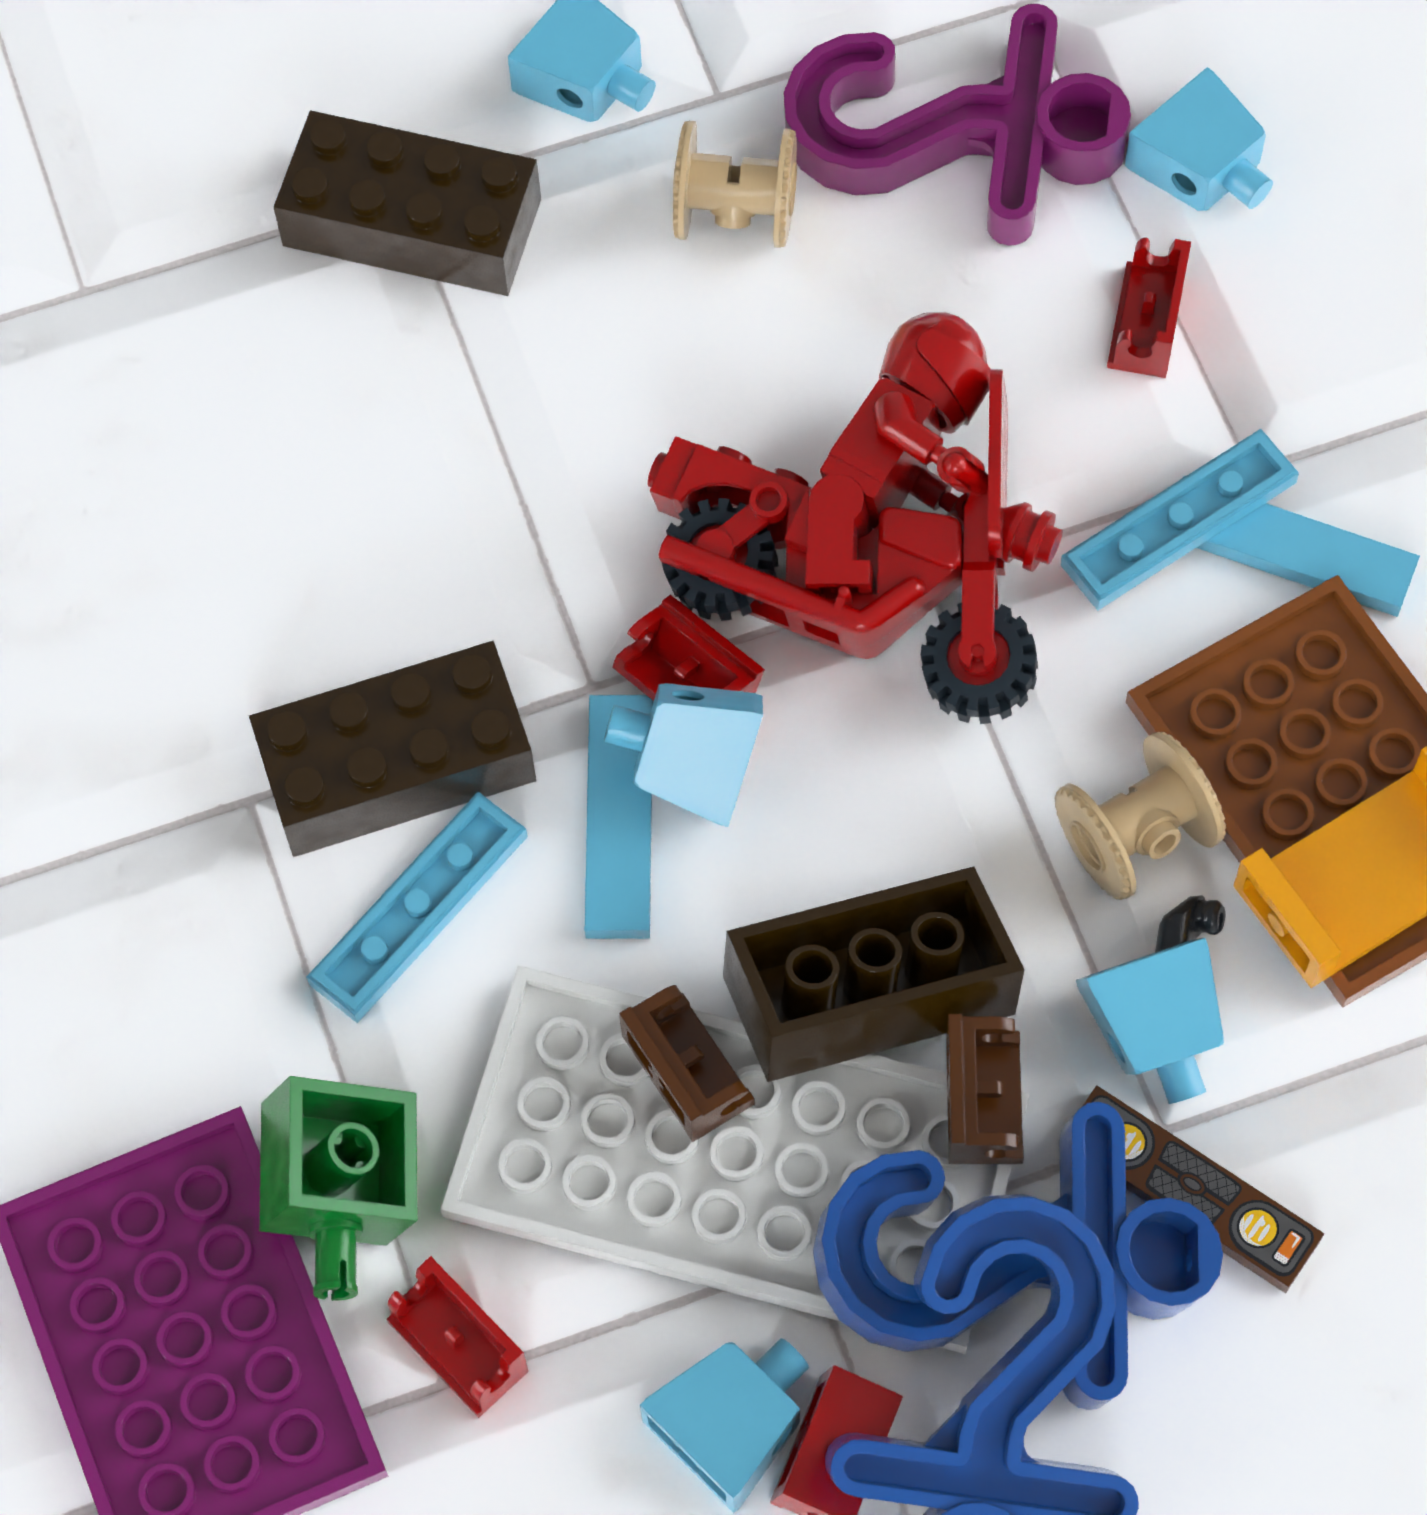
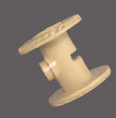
[673,120,797,248]
[1054,732,1226,900]

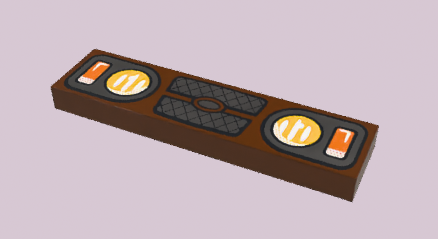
[1081,1085,1325,1294]

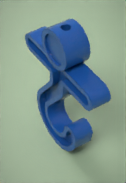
[813,1102,1223,1410]
[825,1194,1139,1515]

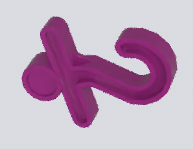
[783,3,1131,246]

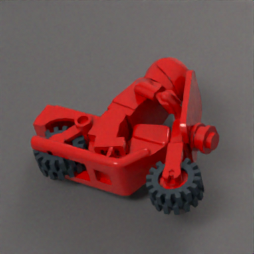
[647,312,1063,724]

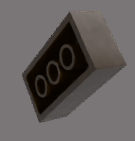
[273,110,541,296]
[249,640,537,857]
[723,866,1025,1082]

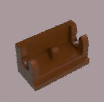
[619,985,755,1142]
[946,1014,1024,1164]

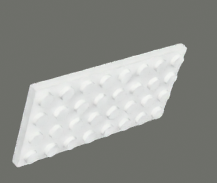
[440,965,1030,1354]

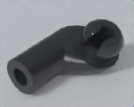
[1155,895,1226,952]

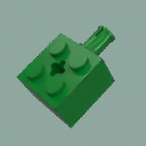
[259,1076,418,1301]

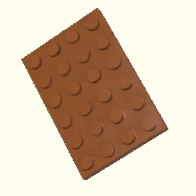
[1125,575,1427,1008]

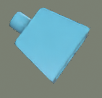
[507,0,656,122]
[1125,67,1273,211]
[604,683,763,827]
[1075,938,1224,1104]
[640,1338,809,1513]

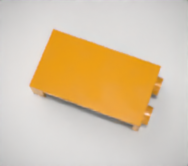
[1233,746,1427,988]

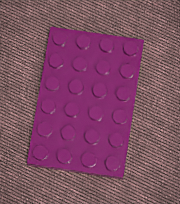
[0,1106,389,1515]

